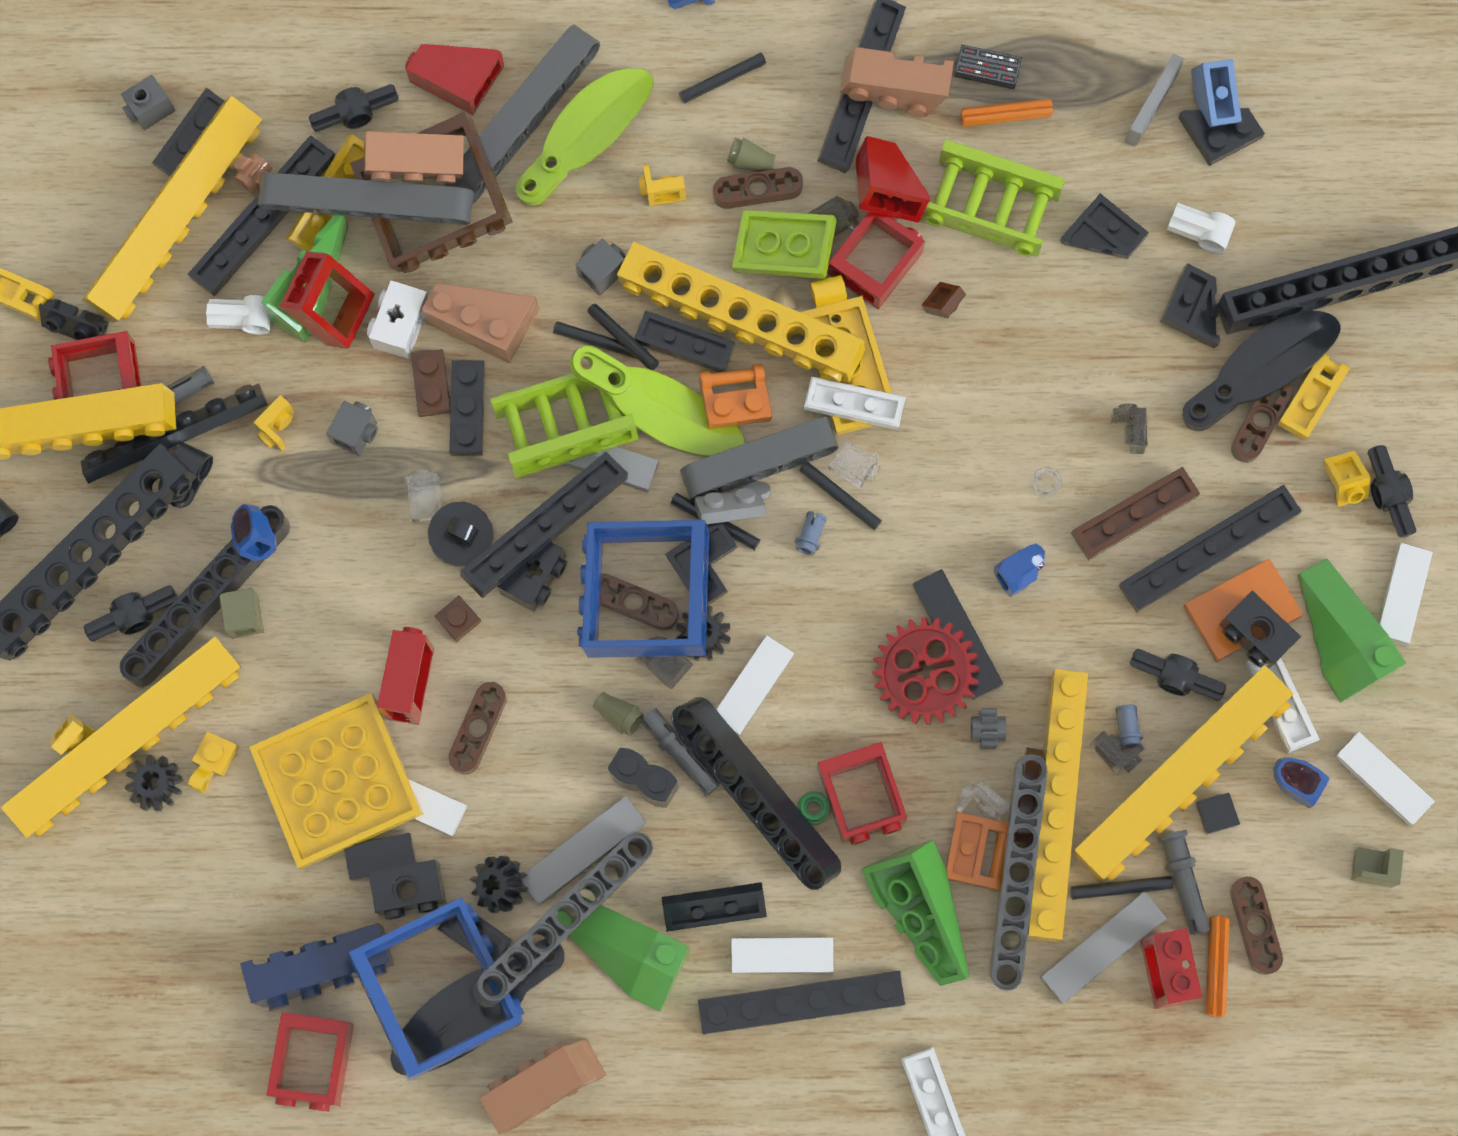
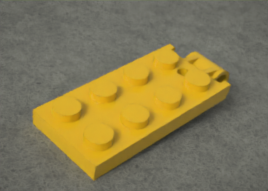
[800,275,892,436]

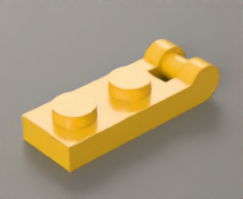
[0,268,55,322]
[1277,353,1350,441]

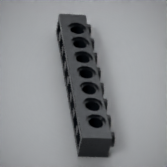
[1218,226,1458,335]
[0,444,197,661]

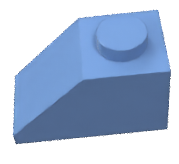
[1191,59,1242,127]

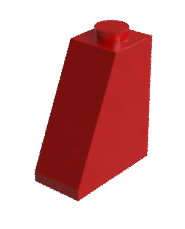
[405,44,504,115]
[855,136,930,223]

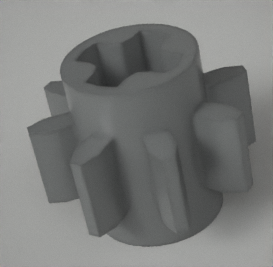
[971,708,1006,749]

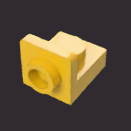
[638,165,686,206]
[253,395,295,451]
[1324,450,1371,507]
[50,713,96,755]

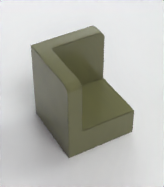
[220,588,264,639]
[1351,847,1404,888]

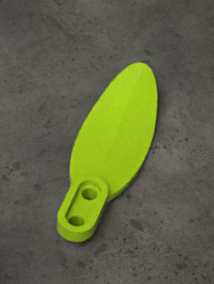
[515,68,654,206]
[569,346,745,457]

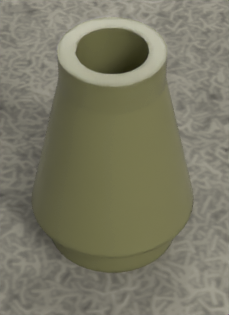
[727,137,776,171]
[593,692,644,736]

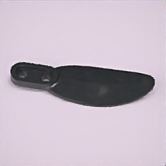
[1183,310,1341,431]
[390,939,565,1075]

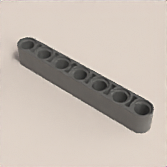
[445,25,600,204]
[257,172,474,225]
[990,754,1047,991]
[472,832,653,1007]

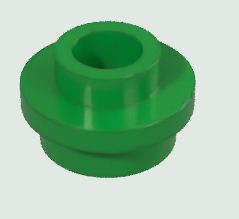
[797,791,830,825]

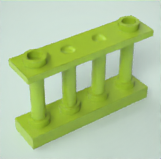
[921,139,1065,257]
[490,368,639,479]

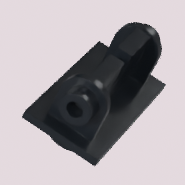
[39,299,109,340]

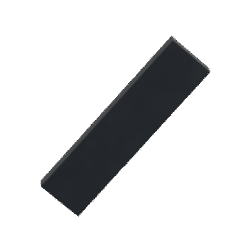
[912,569,1004,700]

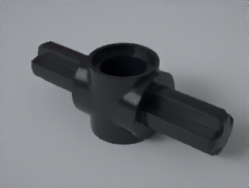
[309,84,399,132]
[1367,445,1417,538]
[84,585,178,642]
[1130,649,1226,701]

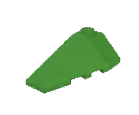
[261,215,349,343]
[1298,559,1406,703]
[861,840,970,986]
[557,896,690,1012]

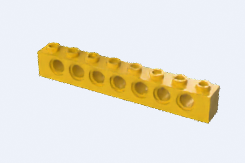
[617,242,866,383]

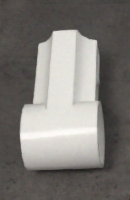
[1167,203,1235,254]
[206,295,271,335]

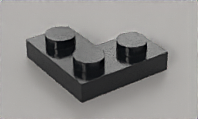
[665,522,738,606]

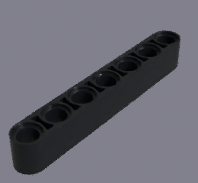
[119,505,290,687]
[671,697,842,890]

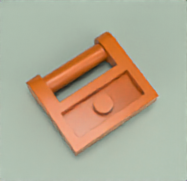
[698,364,772,430]
[946,812,1008,892]

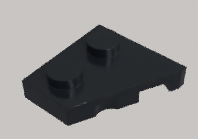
[1178,108,1265,166]
[1060,193,1149,259]
[1160,263,1220,348]

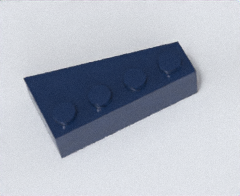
[240,923,394,1011]

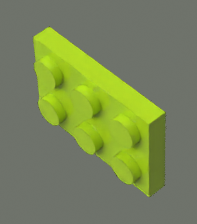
[732,210,837,279]

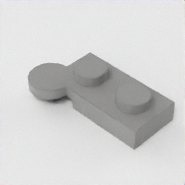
[695,481,771,524]

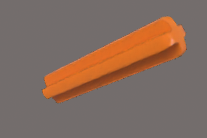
[960,99,1053,127]
[1206,916,1230,1018]

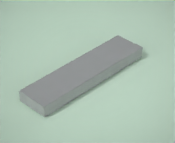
[522,796,646,906]
[1040,892,1166,1004]

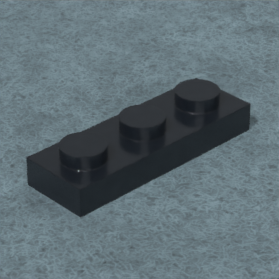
[152,87,224,176]
[634,310,735,372]
[449,360,485,456]
[661,882,767,932]

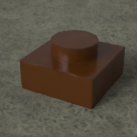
[921,282,966,318]
[434,595,482,643]

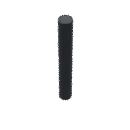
[679,52,766,104]
[587,303,659,371]
[553,321,647,359]
[799,461,882,531]
[671,493,761,551]
[1070,876,1173,900]

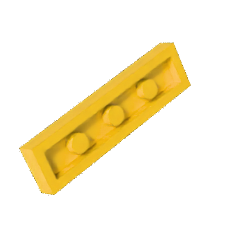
[286,134,364,251]

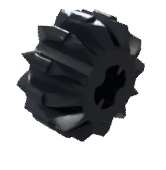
[676,606,731,661]
[125,755,184,812]
[469,855,529,913]

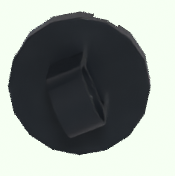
[427,501,493,567]

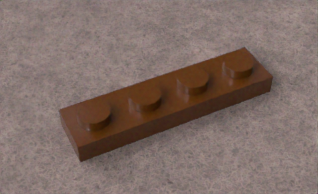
[1071,467,1200,560]

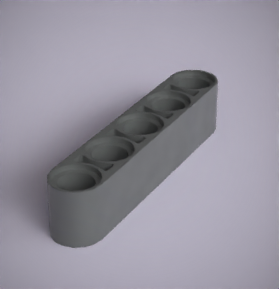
[680,417,839,502]

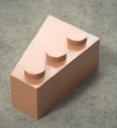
[840,47,954,117]
[363,131,464,184]
[421,283,539,363]
[480,1039,606,1135]

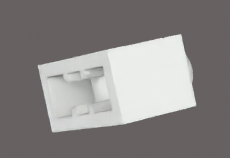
[367,281,429,359]

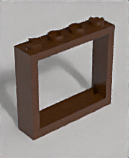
[350,112,513,273]

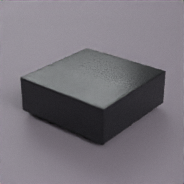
[1196,792,1240,835]

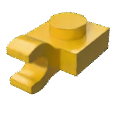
[188,731,239,794]

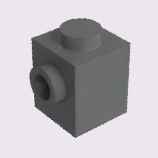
[121,74,176,131]
[575,238,626,296]
[326,401,378,456]

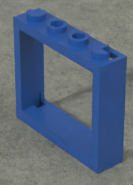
[577,520,709,658]
[349,897,525,1082]

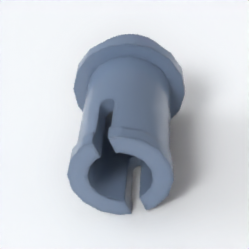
[795,511,827,555]
[1115,704,1144,748]

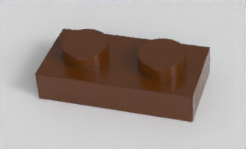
[411,349,451,417]

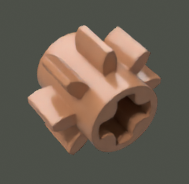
[233,154,273,193]

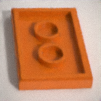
[1183,559,1303,662]

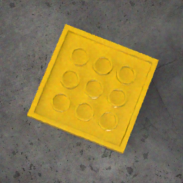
[249,693,424,870]

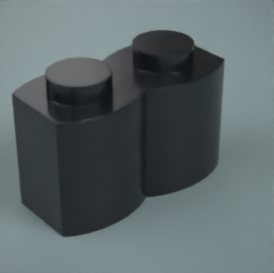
[608,748,679,808]

